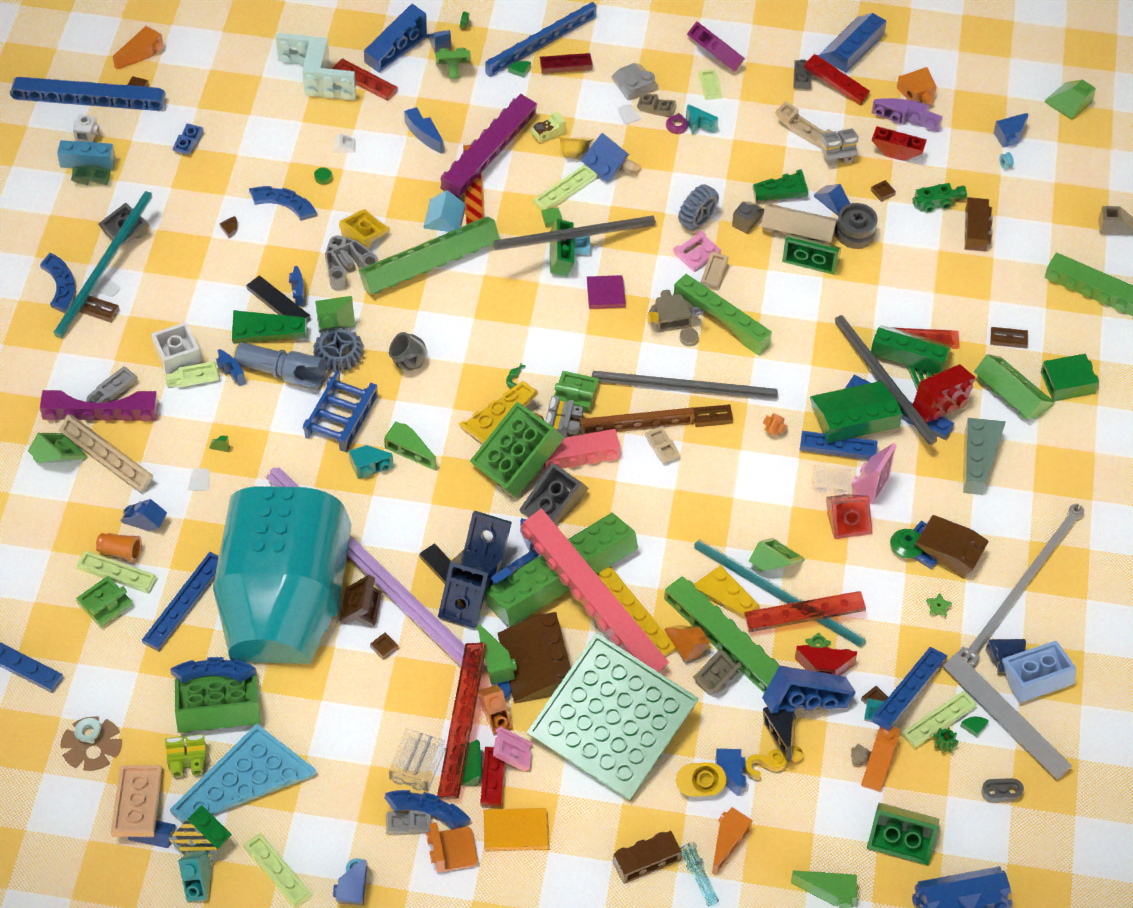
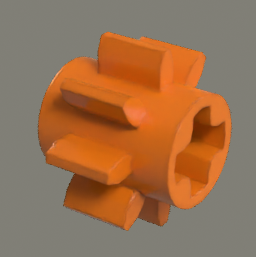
[763,413,787,436]

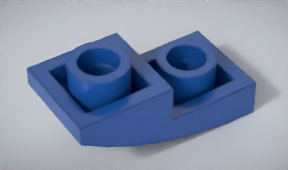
[172,123,204,155]
[289,266,304,307]
[216,349,246,386]

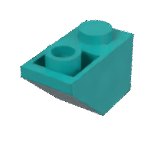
[349,445,394,479]
[178,850,211,902]

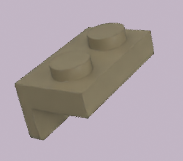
[693,649,742,695]

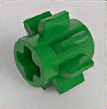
[932,727,959,754]

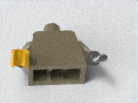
[647,289,705,332]

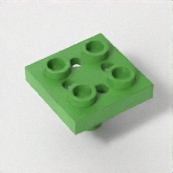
[435,48,471,79]

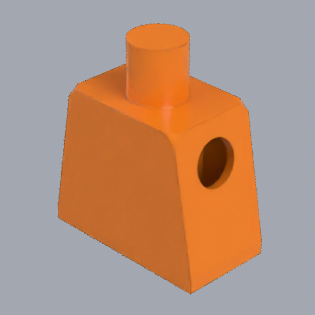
[896,67,937,107]

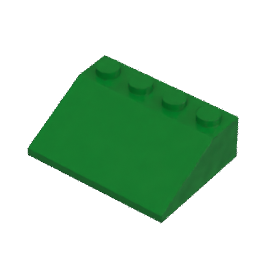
[810,381,902,443]

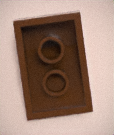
[915,515,989,578]

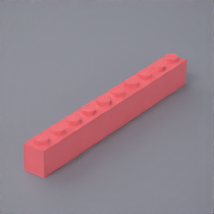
[520,508,669,673]

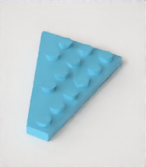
[170,723,317,823]

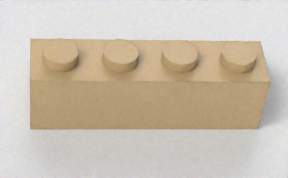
[761,203,838,244]

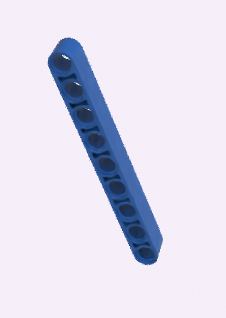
[10,77,166,111]

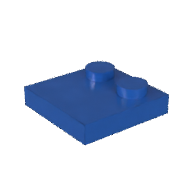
[581,133,630,182]

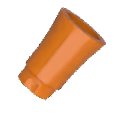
[96,533,142,563]

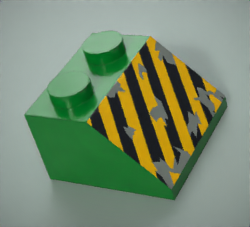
[168,805,232,858]

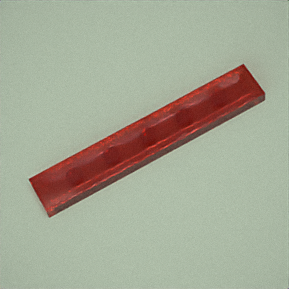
[744,591,866,632]

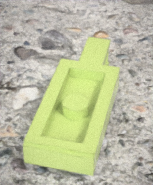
[165,361,219,387]

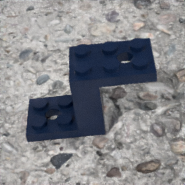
[438,511,512,628]

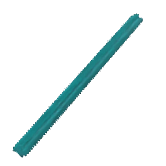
[53,191,153,338]
[694,539,866,647]

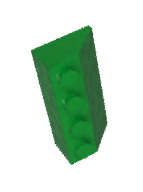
[871,325,952,374]

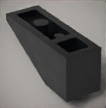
[762,707,796,762]

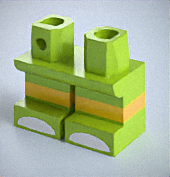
[164,734,207,778]

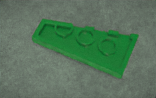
[232,310,307,344]

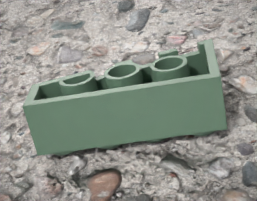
[963,418,1006,495]

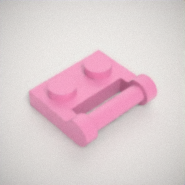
[673,230,721,272]

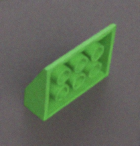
[469,401,564,498]
[175,673,261,733]

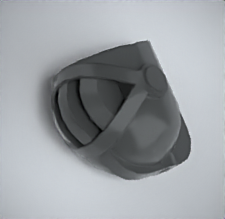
[389,332,426,371]

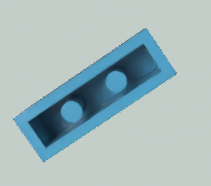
[57,140,116,171]

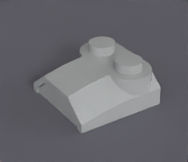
[611,63,658,101]

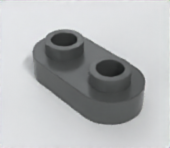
[981,778,1024,801]

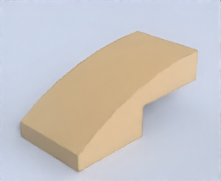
[645,426,681,464]

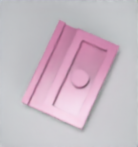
[493,727,532,772]

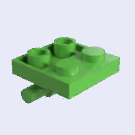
[554,370,599,412]
[76,576,133,628]

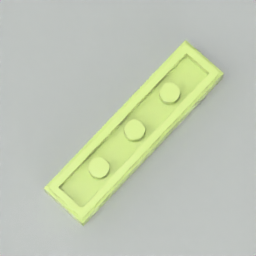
[533,164,597,211]
[76,550,157,594]
[901,690,977,750]
[243,833,312,908]

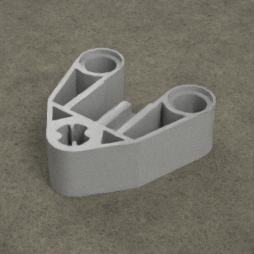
[325,235,378,291]

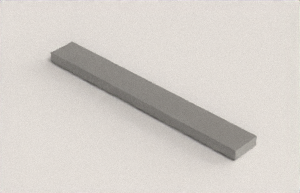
[943,652,1073,780]

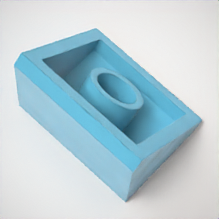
[423,190,465,232]

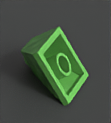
[1044,79,1096,120]
[315,296,355,332]
[28,432,87,463]
[748,538,805,572]

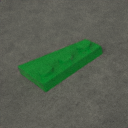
[752,169,809,201]

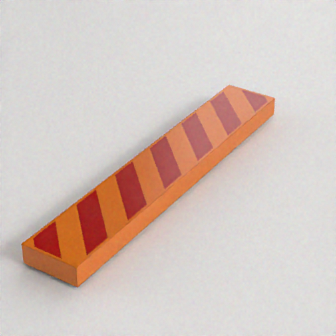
[463,145,484,225]

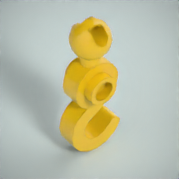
[745,746,803,780]

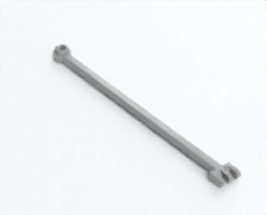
[958,503,1084,668]

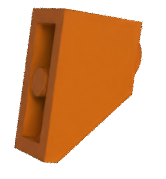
[664,625,710,660]

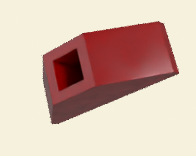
[871,126,927,161]
[795,645,857,676]

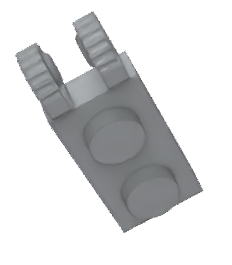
[86,366,138,403]

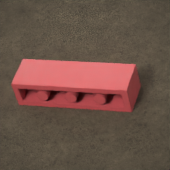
[544,429,621,471]

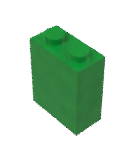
[1040,353,1099,401]

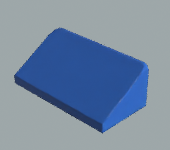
[128,820,176,848]

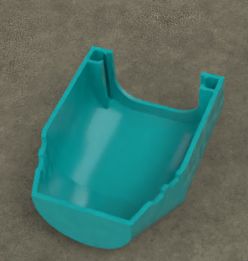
[213,486,352,664]

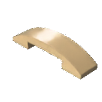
[775,101,833,148]

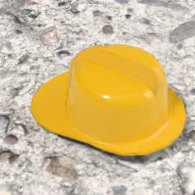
[557,137,595,158]
[676,762,726,797]

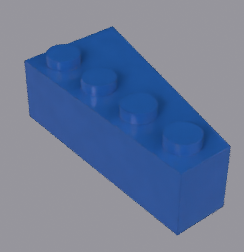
[364,3,427,73]
[762,665,856,713]

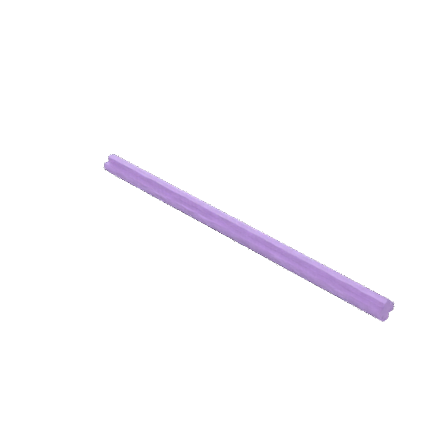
[266,467,486,679]

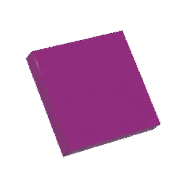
[586,275,625,309]

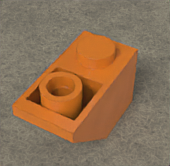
[478,685,513,735]

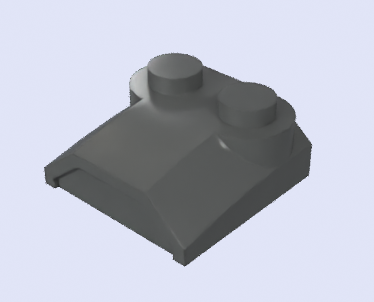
[98,202,150,245]

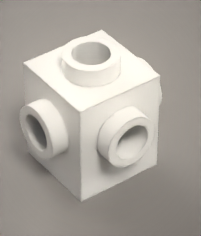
[72,114,100,142]

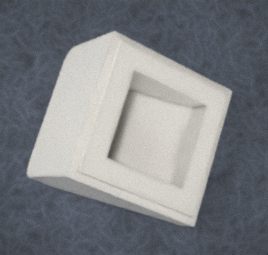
[333,132,355,153]

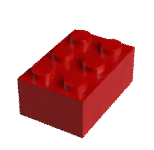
[912,364,976,423]

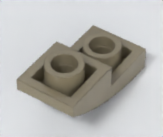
[637,94,676,117]

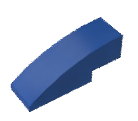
[404,107,444,154]

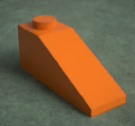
[113,26,164,69]
[861,727,901,793]
[712,807,753,876]

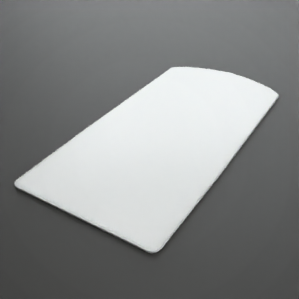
[617,104,642,125]
[93,275,121,297]
[187,468,209,491]

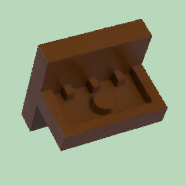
[339,575,382,628]

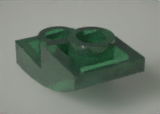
[70,165,111,186]

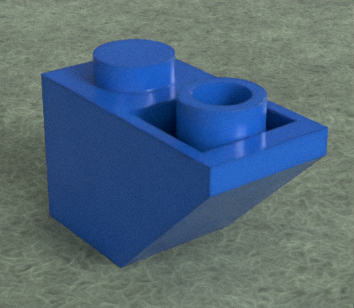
[120,498,168,531]
[715,748,746,796]

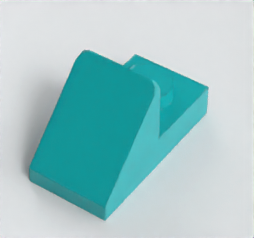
[686,104,719,135]

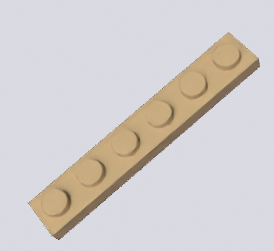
[59,415,154,492]

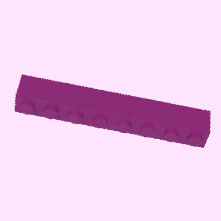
[440,93,538,198]

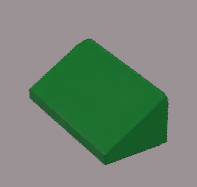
[460,740,481,787]

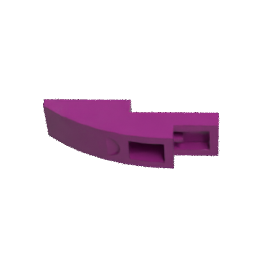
[687,21,746,72]

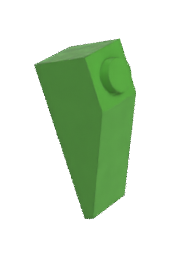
[384,421,437,471]
[477,625,517,685]
[791,870,857,908]

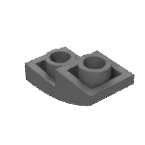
[793,59,811,89]

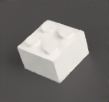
[151,322,201,374]

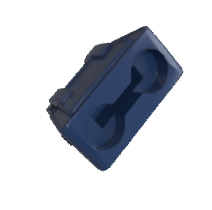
[985,639,1026,673]

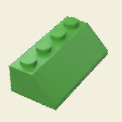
[974,354,1055,419]

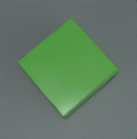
[541,207,562,228]

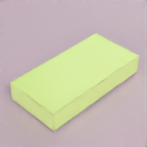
[698,69,722,100]

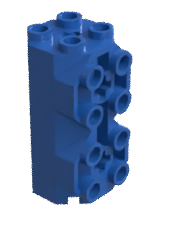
[912,866,1013,908]

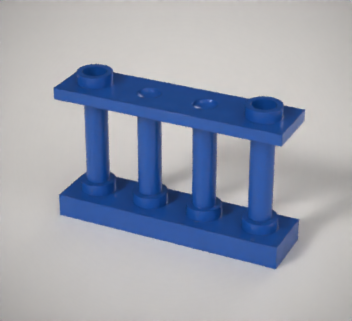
[302,370,378,453]

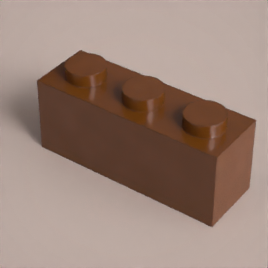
[964,197,992,252]
[613,830,682,884]

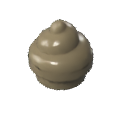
[851,743,871,766]

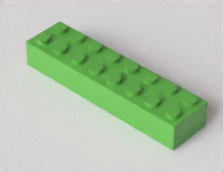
[485,512,638,627]

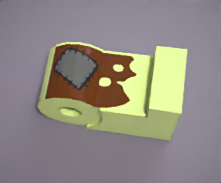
[530,111,565,143]

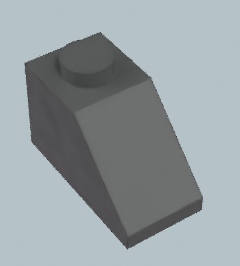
[732,201,765,234]

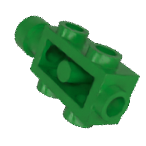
[912,183,967,213]

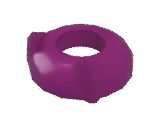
[665,112,688,134]

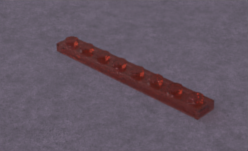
[437,642,487,799]

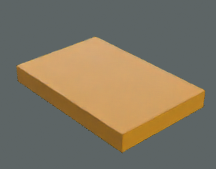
[483,808,548,851]

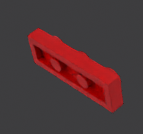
[480,746,505,807]

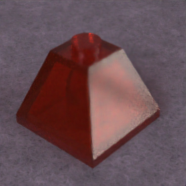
[826,494,873,539]

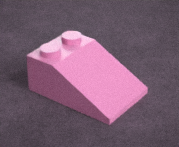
[851,443,896,505]

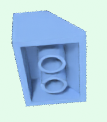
[1002,640,1076,703]

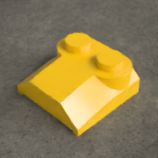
[339,209,390,249]

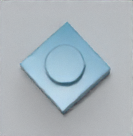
[574,236,590,255]

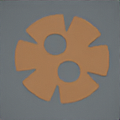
[60,716,122,771]

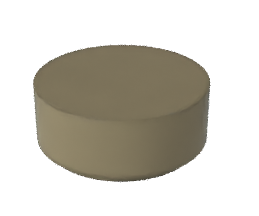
[679,328,698,346]

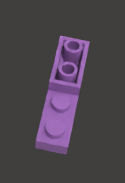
[871,98,943,132]

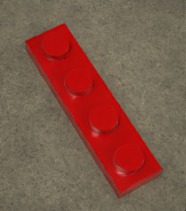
[804,53,870,105]

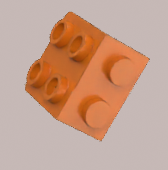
[426,822,478,873]

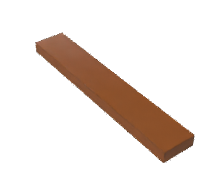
[580,407,694,435]

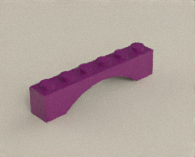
[40,390,159,421]

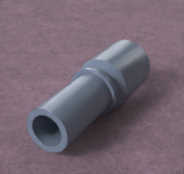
[234,342,327,389]

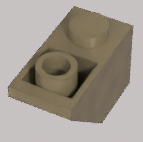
[1098,206,1133,234]

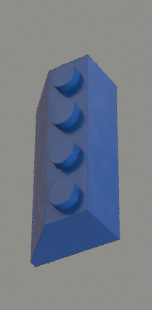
[818,13,887,73]

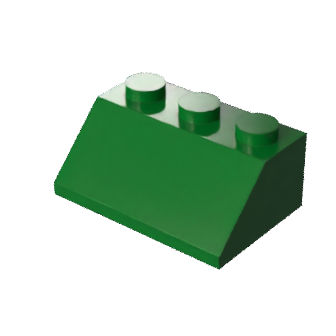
[782,235,842,275]
[867,802,940,865]

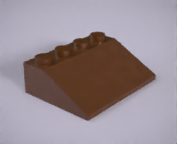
[497,612,571,704]

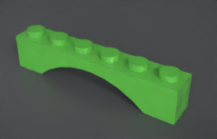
[673,273,772,356]

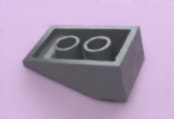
[519,462,589,525]

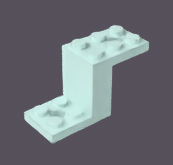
[275,33,357,100]

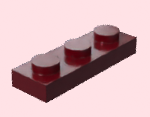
[539,53,593,74]

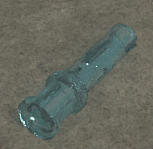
[681,842,719,906]

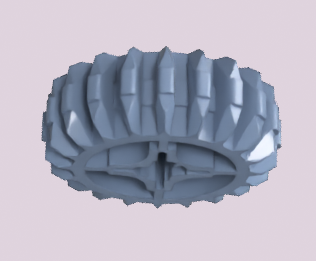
[678,184,719,231]
[313,327,364,373]

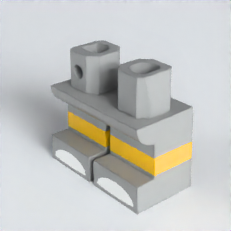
[821,128,859,167]
[545,396,583,438]

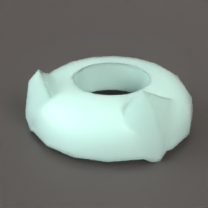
[74,718,102,744]

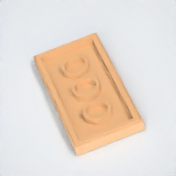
[111,765,163,837]

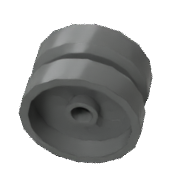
[836,203,878,249]

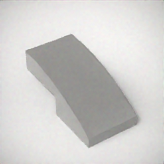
[386,810,431,835]

